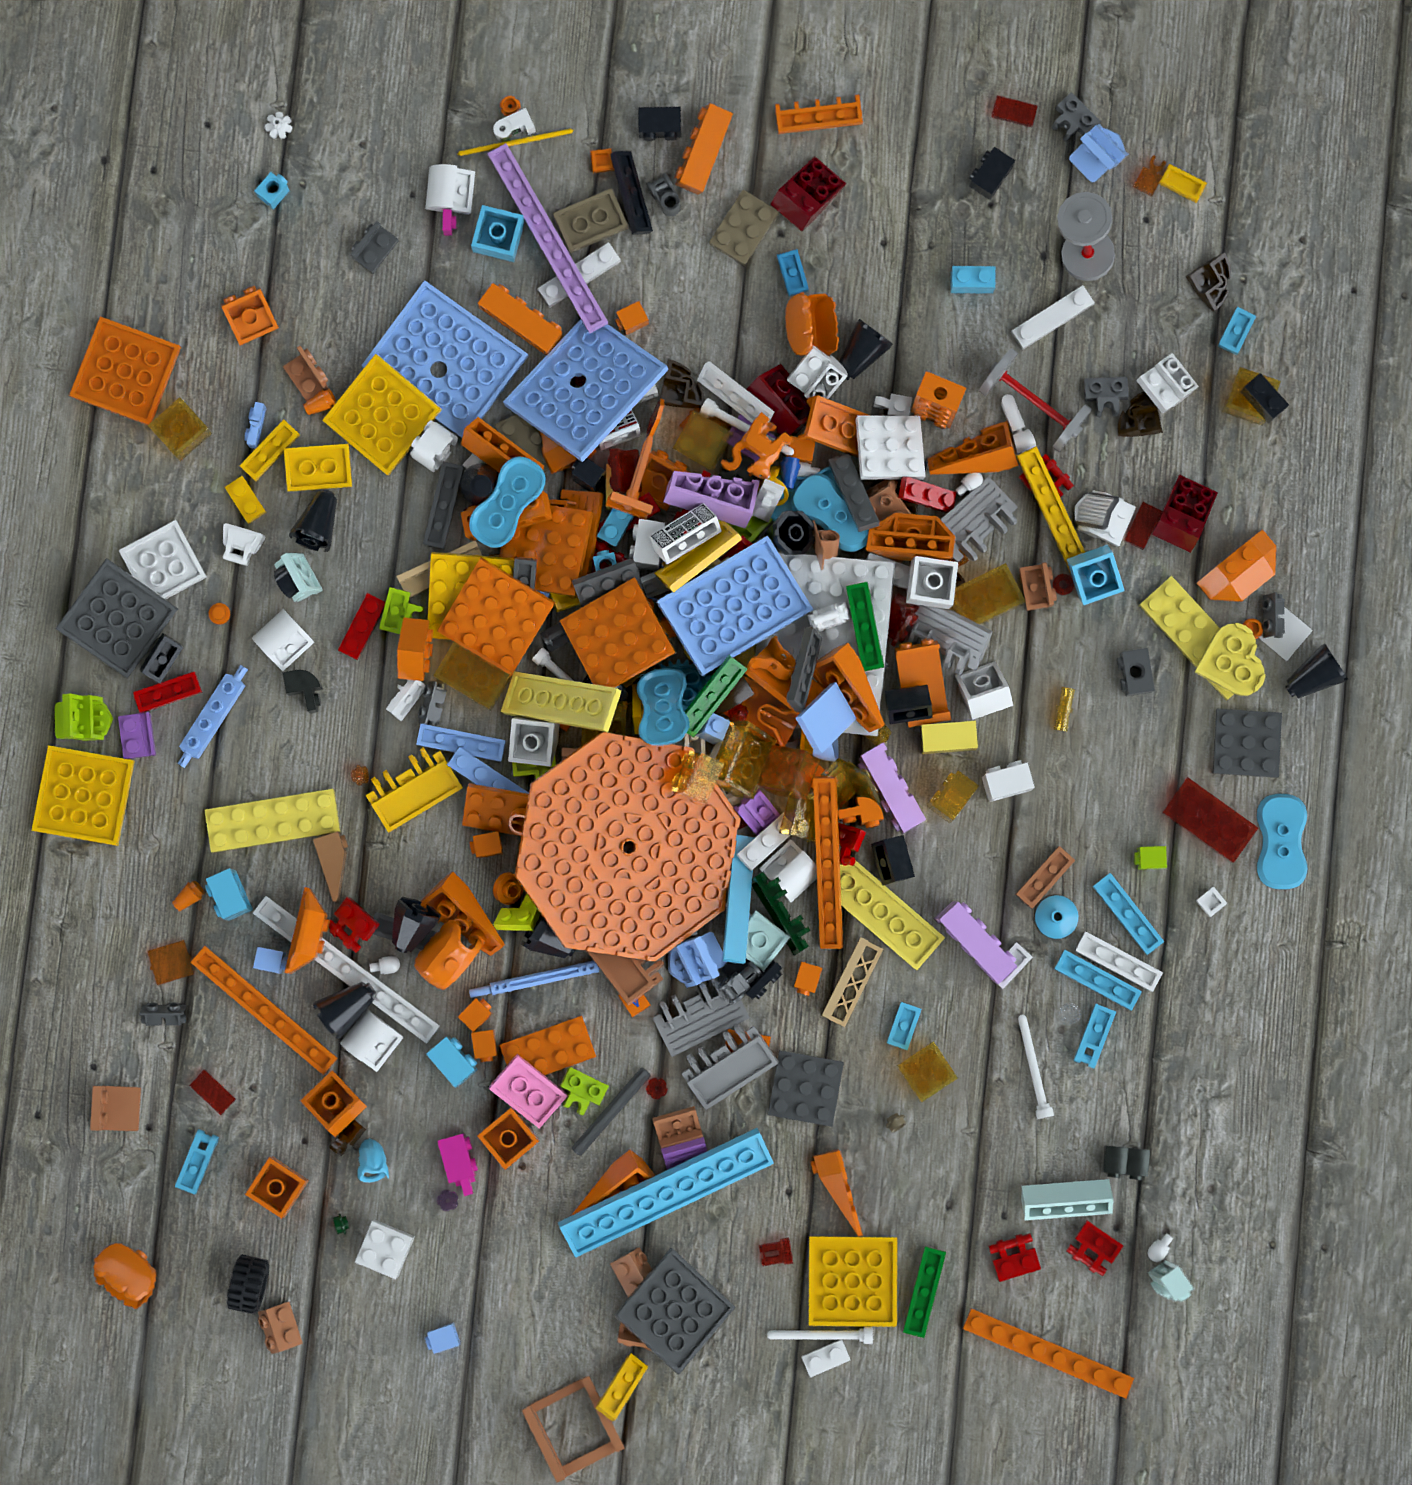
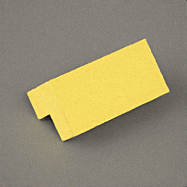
[921,721,978,754]

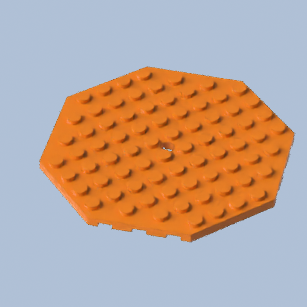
[515,732,740,962]

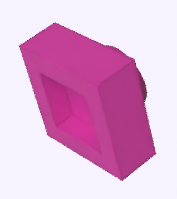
[443,209,457,236]

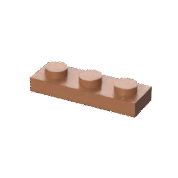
[1015,846,1075,909]

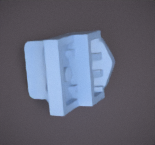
[1069,124,1128,182]
[668,932,727,988]

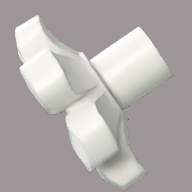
[265,112,292,139]

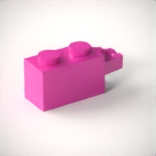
[437,1133,478,1196]

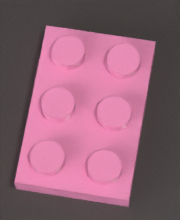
[489,1054,568,1129]

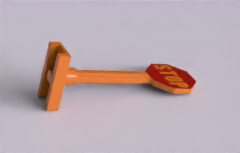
[605,399,664,520]

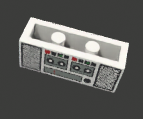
[649,503,722,565]

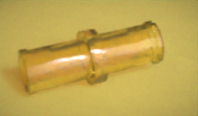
[1054,687,1075,732]

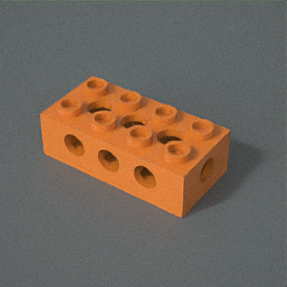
[911,371,966,429]

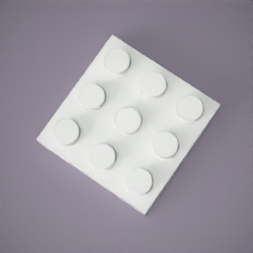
[856,416,926,480]
[119,520,207,599]

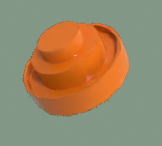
[493,872,523,905]

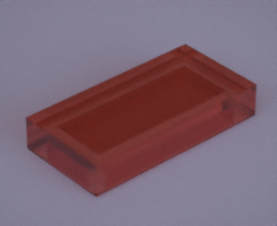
[991,95,1038,128]
[1124,502,1162,550]
[189,1069,236,1115]

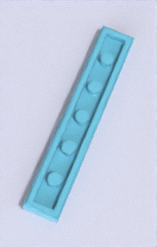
[722,835,755,964]

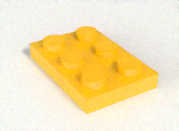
[284,444,353,492]

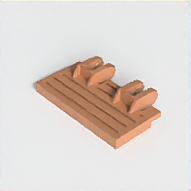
[587,951,664,1006]

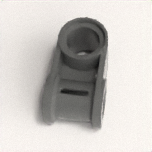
[646,173,680,216]

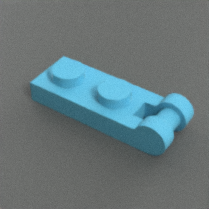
[1073,1004,1116,1069]
[175,1129,219,1195]

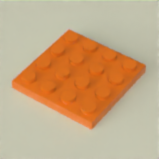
[69,316,181,426]
[499,505,594,597]
[437,557,556,676]
[559,577,676,688]

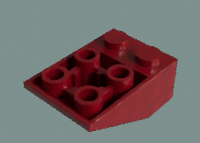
[770,156,847,232]
[1152,474,1218,553]

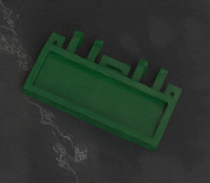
[752,871,811,956]

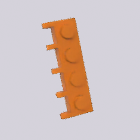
[775,94,863,134]

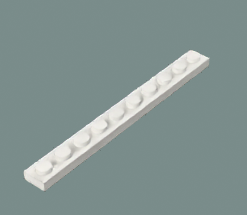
[253,896,440,1044]

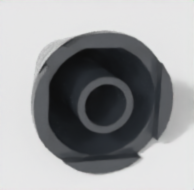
[839,319,893,380]
[460,463,499,506]
[289,490,337,552]
[1285,643,1349,699]
[313,982,376,1039]

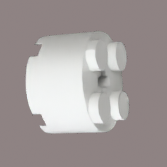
[410,420,458,472]

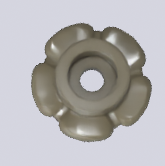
[886,1113,906,1133]

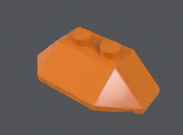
[866,513,955,561]
[1196,529,1276,602]
[284,887,330,974]

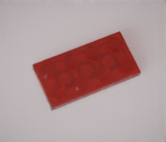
[1162,777,1258,863]

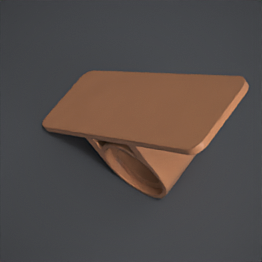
[812,520,840,570]

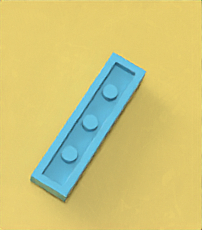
[1092,873,1164,955]
[1054,950,1142,1011]

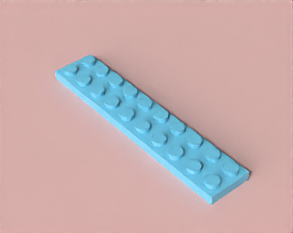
[558,1128,774,1258]

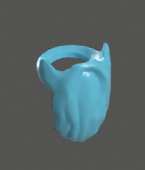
[357,1138,389,1183]

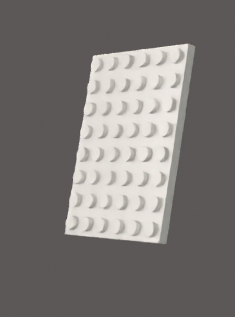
[755,552,895,736]

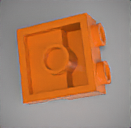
[221,286,279,345]
[638,450,690,511]

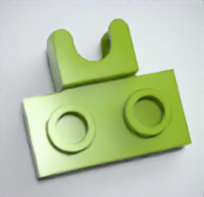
[379,587,424,634]
[560,1067,609,1116]

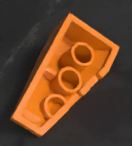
[571,1150,656,1216]

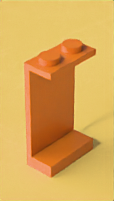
[894,638,951,727]

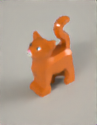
[721,412,794,480]

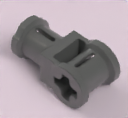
[718,961,763,1004]

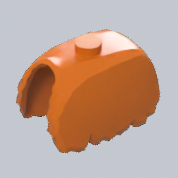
[785,292,839,356]
[414,920,482,990]
[93,1243,157,1309]

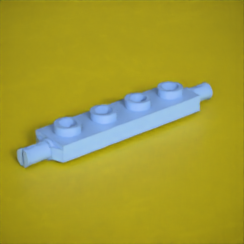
[177,665,248,768]

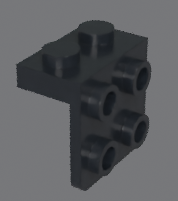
[722,958,782,1000]

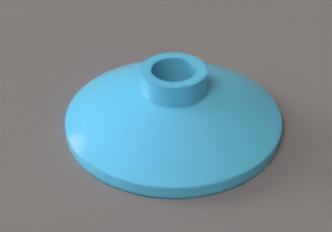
[1035,895,1078,939]

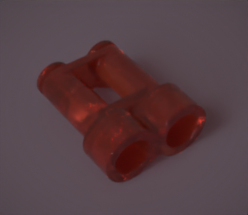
[759,1237,794,1266]

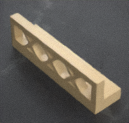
[397,540,482,598]
[821,937,883,1027]

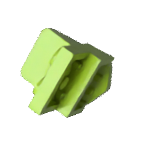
[55,693,113,741]

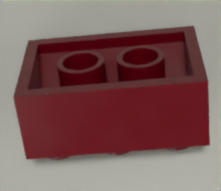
[746,364,810,436]

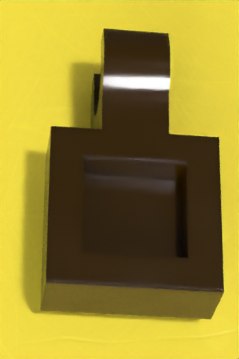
[329,1119,366,1156]

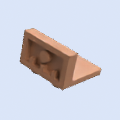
[283,346,329,402]
[866,480,911,523]
[90,1086,141,1131]

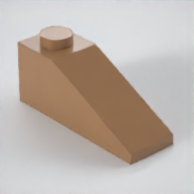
[313,831,349,902]

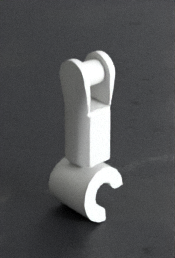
[1001,394,1036,454]

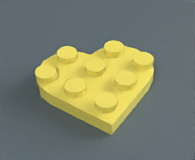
[1195,623,1266,696]

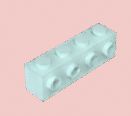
[1021,1179,1113,1220]
[1147,1260,1194,1302]

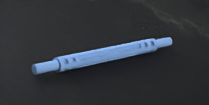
[469,961,600,998]

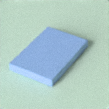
[796,682,857,755]

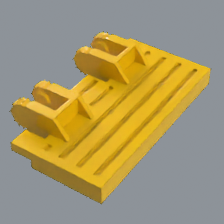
[654,521,742,593]
[366,747,463,833]

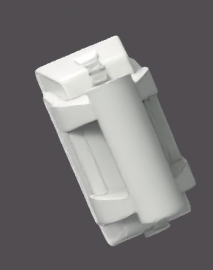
[223,523,266,566]
[807,602,852,632]

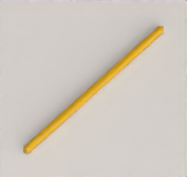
[458,128,574,156]

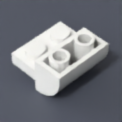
[425,164,475,215]
[787,345,847,399]
[1136,353,1199,414]
[252,609,314,671]
[759,839,817,902]
[340,1009,404,1072]

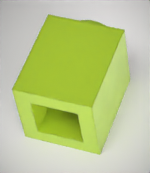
[1134,846,1167,870]

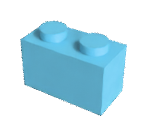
[950,266,995,293]

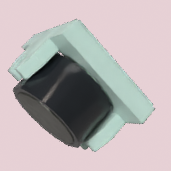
[274,553,323,602]

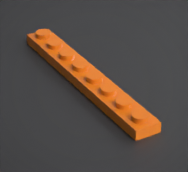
[813,776,843,949]
[190,946,338,1075]
[963,1308,1134,1399]

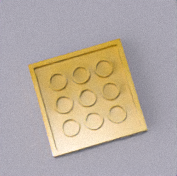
[322,354,442,476]
[428,552,515,640]
[31,745,135,846]
[808,1236,897,1327]

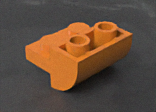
[838,797,884,829]

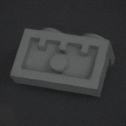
[351,221,399,274]

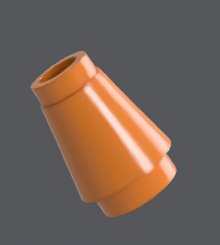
[303,389,337,415]
[172,881,205,911]

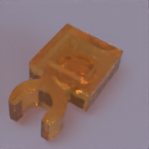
[1133,155,1166,197]

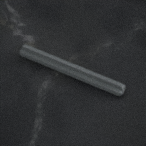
[572,1068,651,1156]

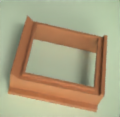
[522,1376,625,1483]

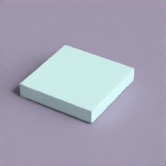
[746,910,790,972]

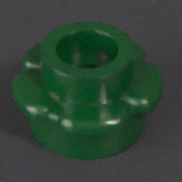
[333,1214,349,1235]

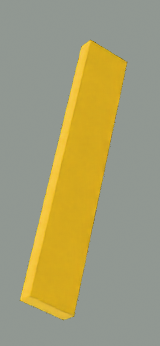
[1016,446,1085,573]

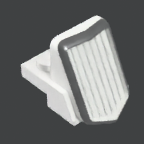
[1074,490,1136,547]

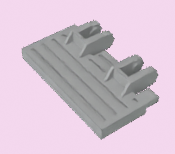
[941,476,1018,562]
[901,604,993,675]
[653,978,750,1057]
[681,1023,779,1110]

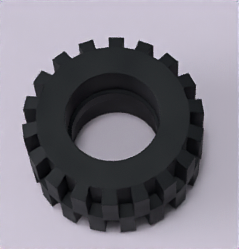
[227,1254,269,1315]

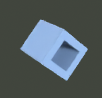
[696,713,731,745]
[253,947,288,974]
[425,1323,461,1354]

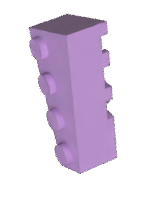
[663,471,760,528]
[858,743,926,834]
[934,901,1018,984]

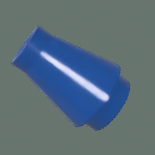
[780,457,801,489]

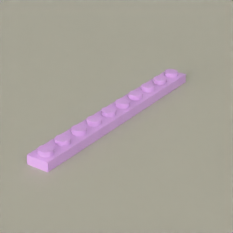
[488,144,608,334]

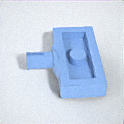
[244,402,266,449]

